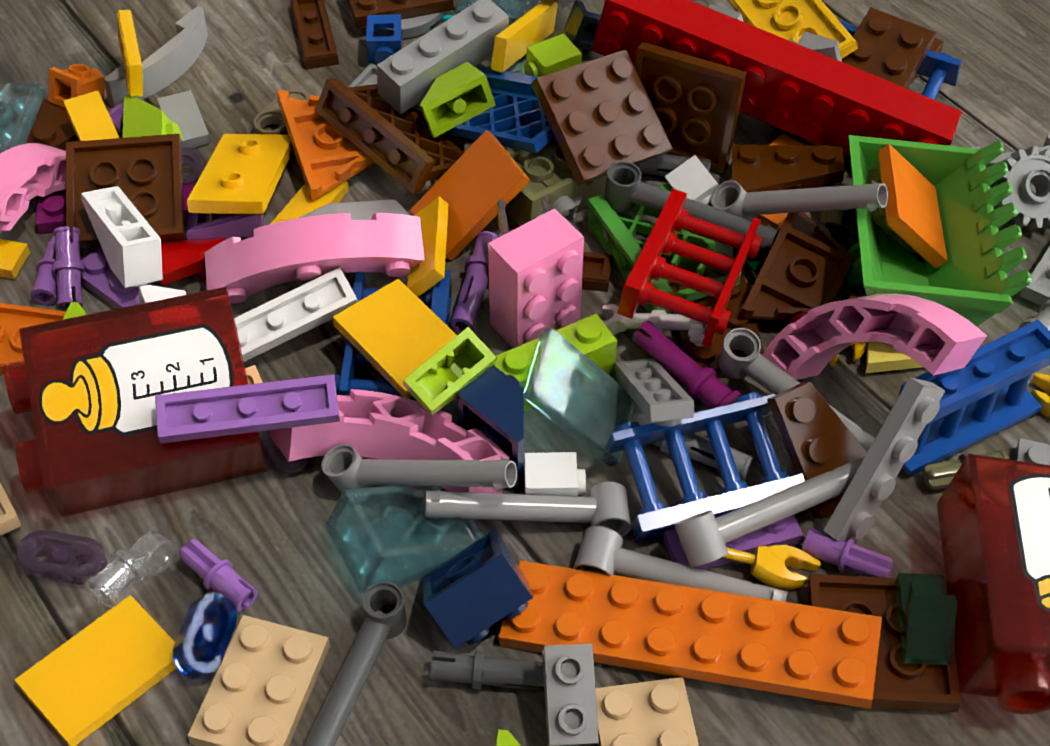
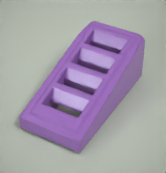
[186,212,264,240]

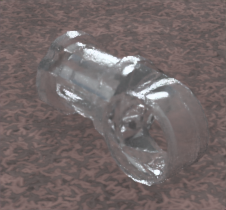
[84,530,176,609]

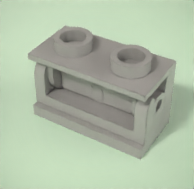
[542,643,599,746]

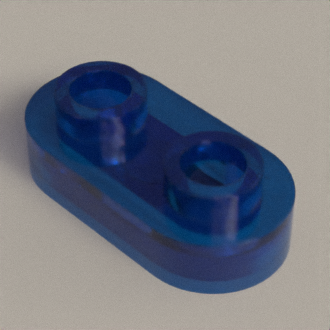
[173,592,237,679]

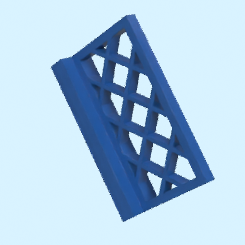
[443,67,555,153]

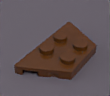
[738,212,854,321]

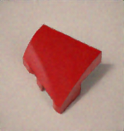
[160,238,226,286]

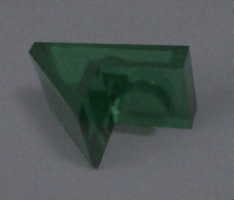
[895,573,957,665]

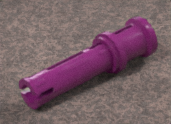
[632,321,743,409]

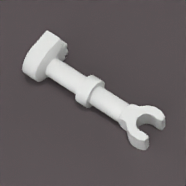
[602,304,712,347]

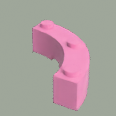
[0,143,66,234]
[204,213,425,303]
[762,294,987,380]
[269,389,510,493]

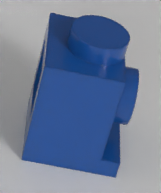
[366,14,403,64]

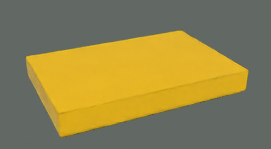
[333,279,457,399]
[14,595,187,746]

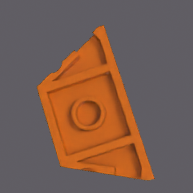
[277,90,374,200]

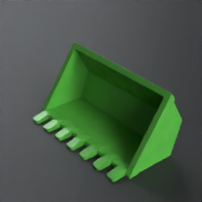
[845,135,1032,327]

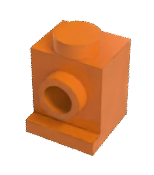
[48,64,105,108]

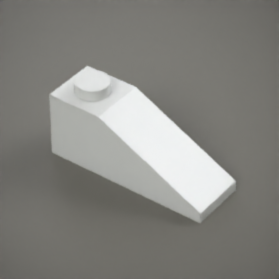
[81,186,163,288]

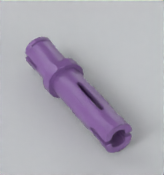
[450,231,498,334]

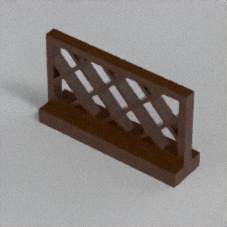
[315,78,464,194]

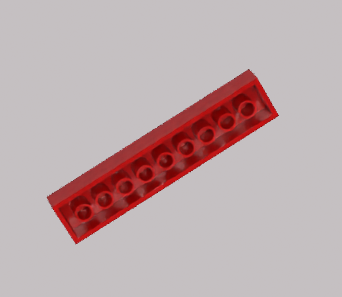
[591,0,962,158]

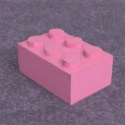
[488,208,584,348]

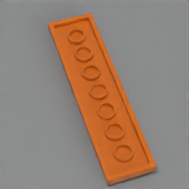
[498,560,882,709]

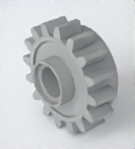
[995,146,1050,230]

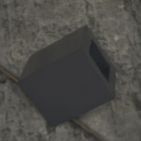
[564,0,601,51]

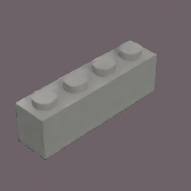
[377,0,509,114]

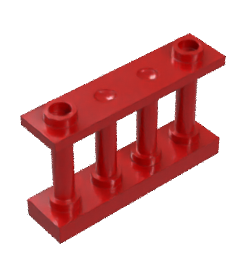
[617,189,763,348]

